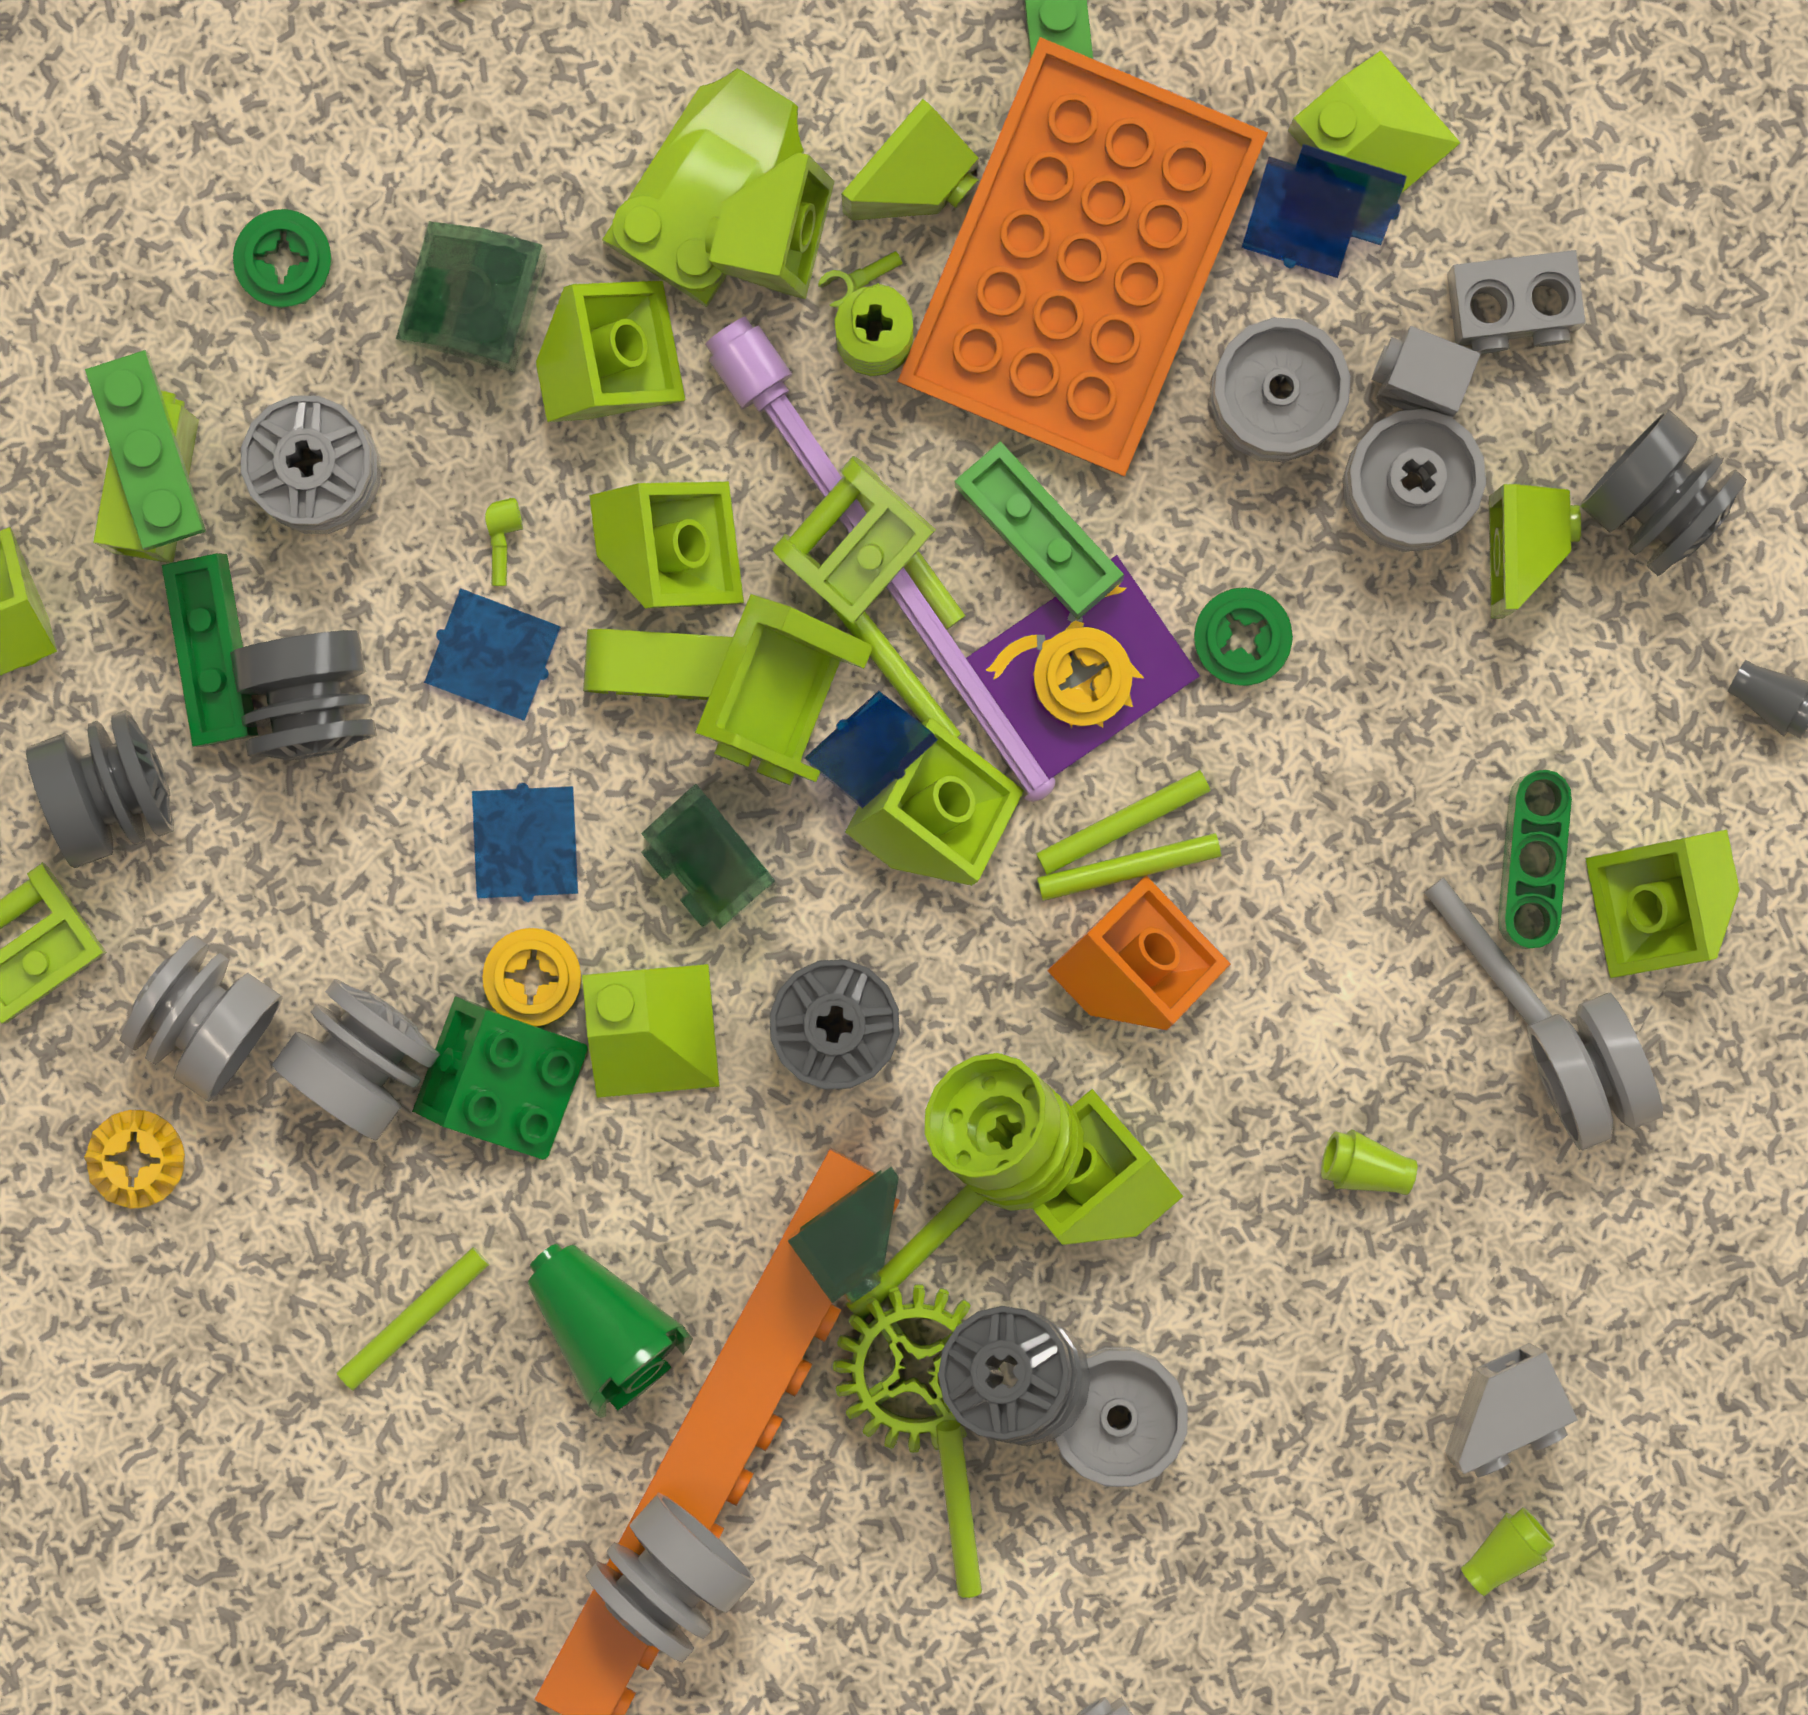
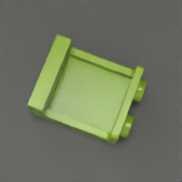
[695,594,873,786]

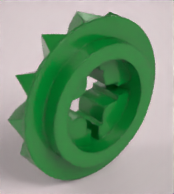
[233,209,333,309]
[1194,587,1293,686]

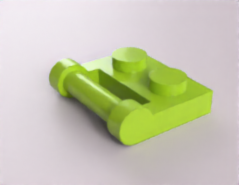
[772,456,936,624]
[0,862,107,1024]

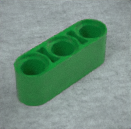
[1498,769,1572,949]

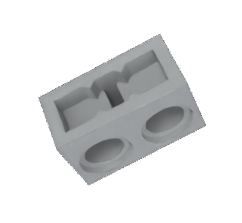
[1447,250,1585,354]
[1371,326,1481,417]

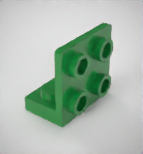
[412,996,588,1160]

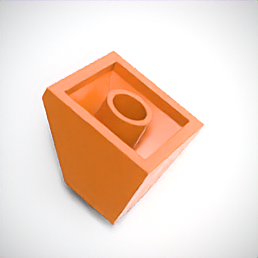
[1047,875,1231,1030]

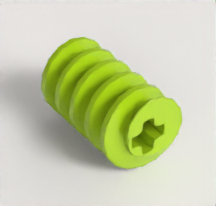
[835,283,914,377]

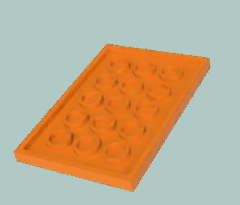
[897,37,1268,477]

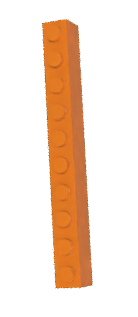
[534,1148,900,1715]

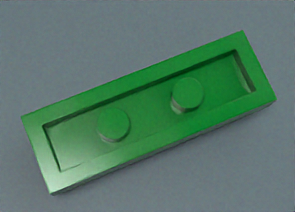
[161,553,258,747]

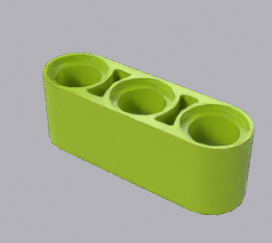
[583,629,733,700]

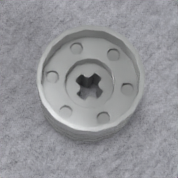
[241,396,381,534]
[119,935,283,1102]
[272,979,440,1140]
[585,1493,755,1663]

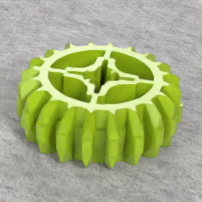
[833,1284,1000,1453]

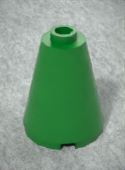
[527,1243,693,1418]

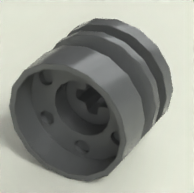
[1580,409,1747,576]
[230,630,377,761]
[26,710,174,868]
[770,959,900,1089]
[938,1306,1091,1447]

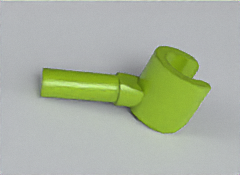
[818,251,903,308]
[485,498,523,586]

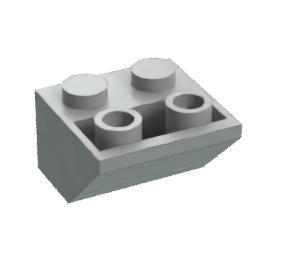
[1445,1343,1578,1477]

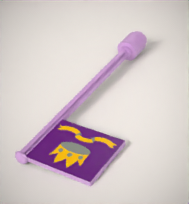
[705,316,1200,802]

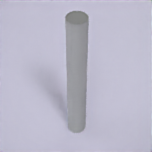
[1424,877,1552,1025]

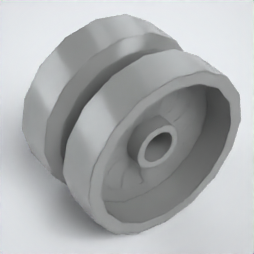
[1209,317,1351,462]
[1342,409,1486,552]
[1527,993,1663,1151]
[1055,1346,1188,1487]

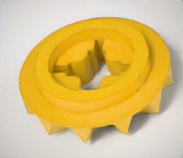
[1033,627,1132,727]
[482,928,582,1026]
[84,1110,185,1209]

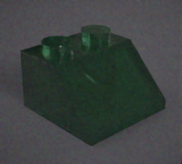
[396,221,547,373]
[641,784,778,930]
[788,1162,899,1304]

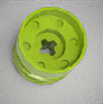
[925,1053,1083,1211]

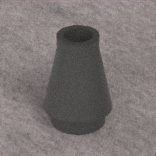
[1727,660,1808,739]

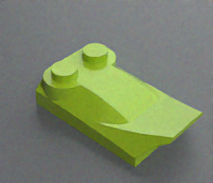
[602,68,804,307]

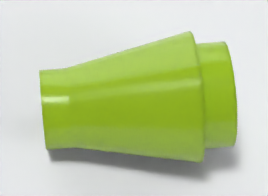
[1321,1129,1418,1195]
[1461,1507,1555,1596]

